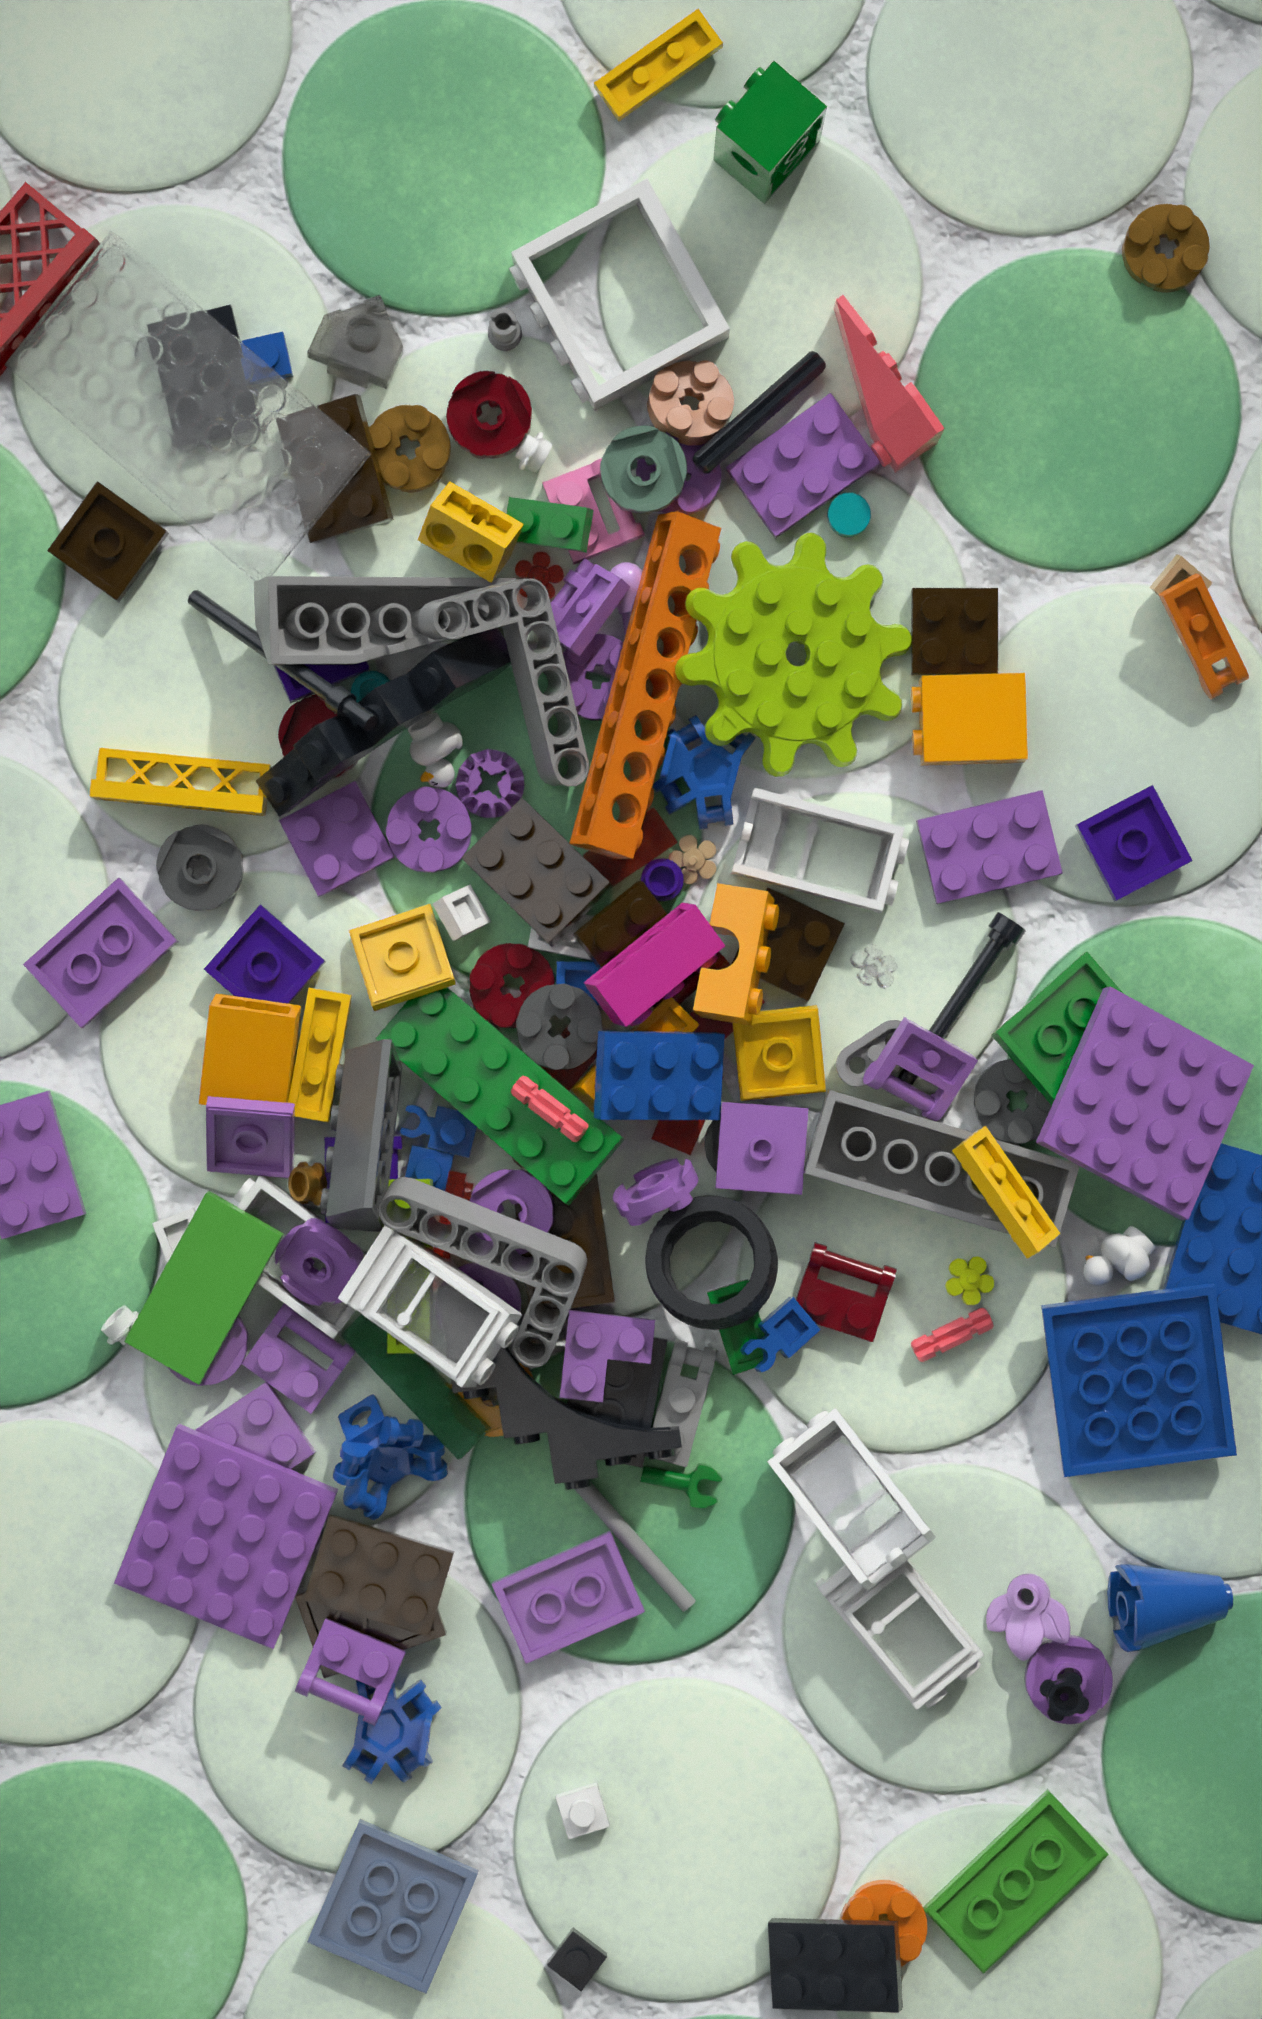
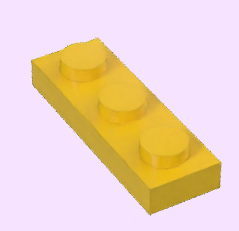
[594,9,723,122]
[288,988,352,1122]
[952,1126,1061,1259]

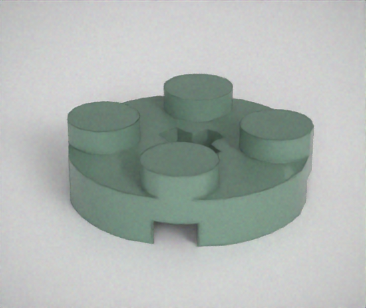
[600,425,687,514]

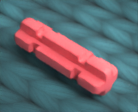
[511,1076,588,1142]
[911,1308,994,1362]

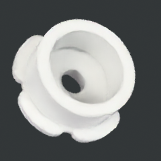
[515,432,552,473]
[101,1305,139,1345]

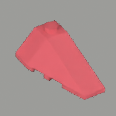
[834,295,945,473]

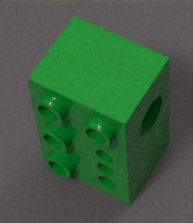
[713,61,827,204]

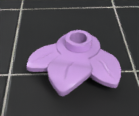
[986,1573,1070,1661]

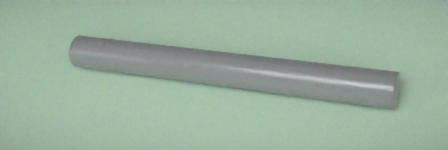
[575,1483,696,1612]

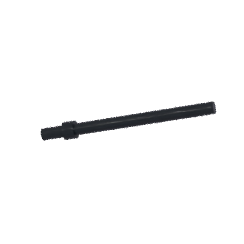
[188,590,378,731]

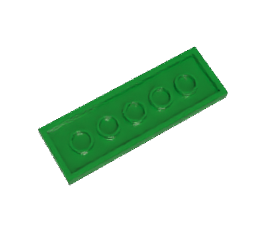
[375,987,625,1206]

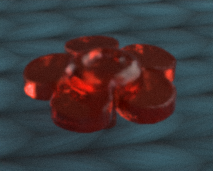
[515,551,564,599]

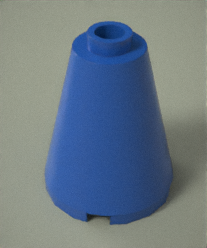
[1107,1564,1233,1652]

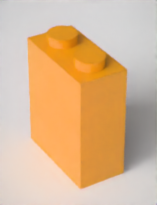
[911,673,1028,766]
[199,993,301,1105]

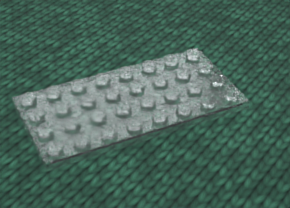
[5,231,372,582]

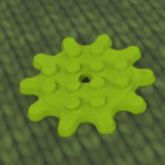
[675,533,912,777]

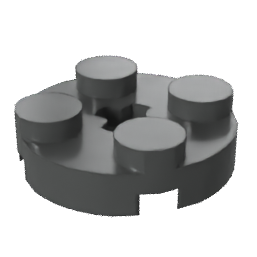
[156,824,244,911]
[516,983,603,1070]
[974,1059,1052,1144]

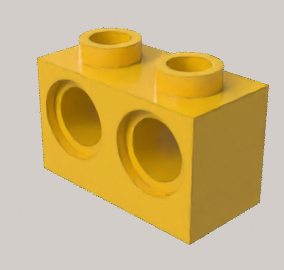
[418,481,524,583]

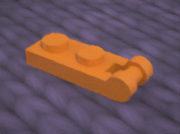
[1158,573,1249,699]

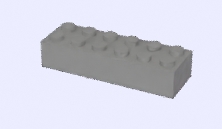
[804,1090,1080,1248]

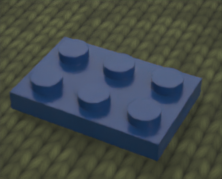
[594,1031,725,1120]

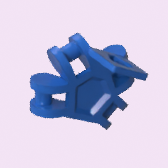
[652,715,756,830]
[333,1394,448,1520]
[342,1679,442,1784]

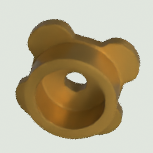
[288,1162,327,1205]

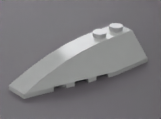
[254,576,516,665]

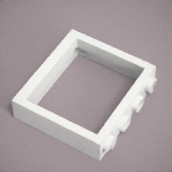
[509,178,730,411]

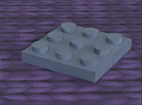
[307,1819,479,1994]

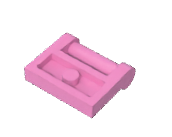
[542,458,645,565]

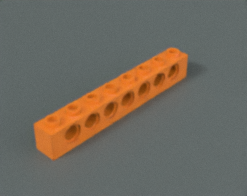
[569,511,721,859]

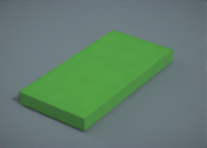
[124,1191,284,1385]
[923,1789,1109,1974]

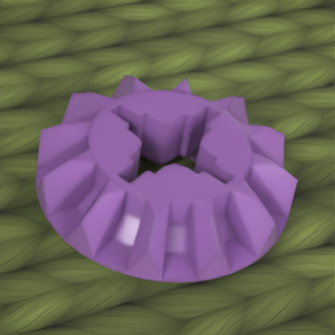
[456,749,525,818]

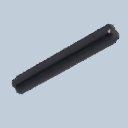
[692,351,826,474]

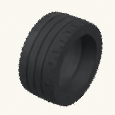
[645,1195,778,1330]

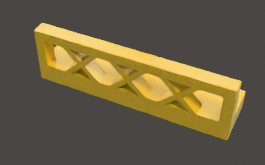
[89,748,271,816]

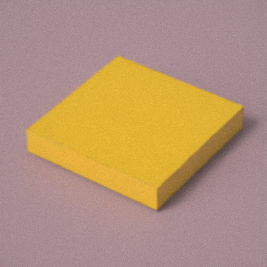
[349,904,456,1011]
[732,1005,826,1101]

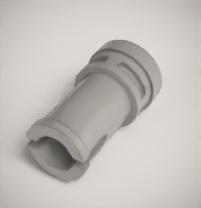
[488,308,522,351]

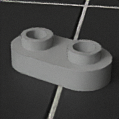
[836,1020,901,1087]

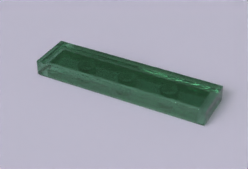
[341,1314,491,1460]

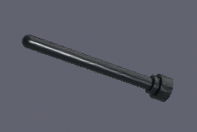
[897,912,1026,1085]

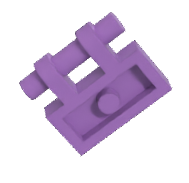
[550,558,630,656]

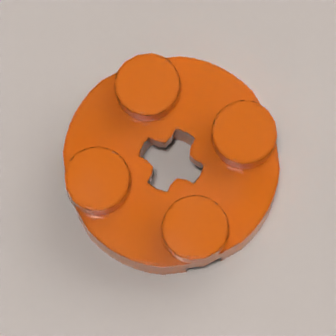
[840,1880,927,1967]

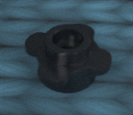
[1040,1672,1089,1721]

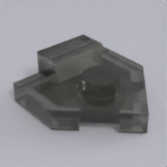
[307,295,404,389]

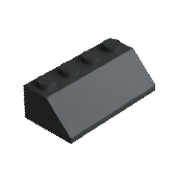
[321,1039,402,1232]

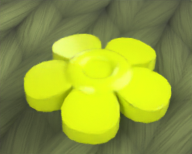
[945,1256,995,1306]

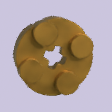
[1122,204,1210,293]
[369,405,451,493]

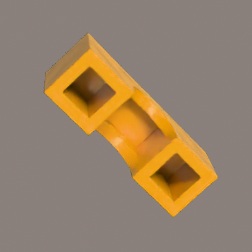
[693,883,779,1026]

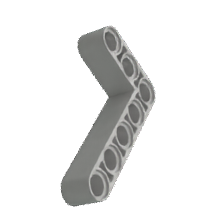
[418,579,589,786]
[379,1177,587,1368]

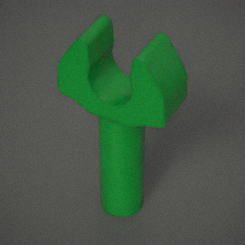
[640,1463,722,1508]

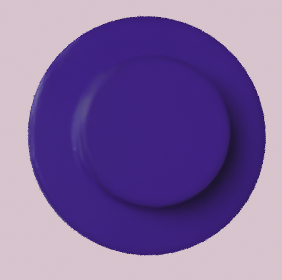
[641,858,684,902]

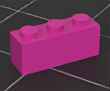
[584,902,725,1027]

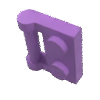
[863,1017,978,1122]
[242,1303,357,1414]
[295,1618,406,1726]

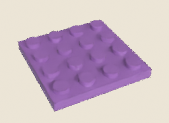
[1036,986,1254,1220]
[114,1424,339,1649]

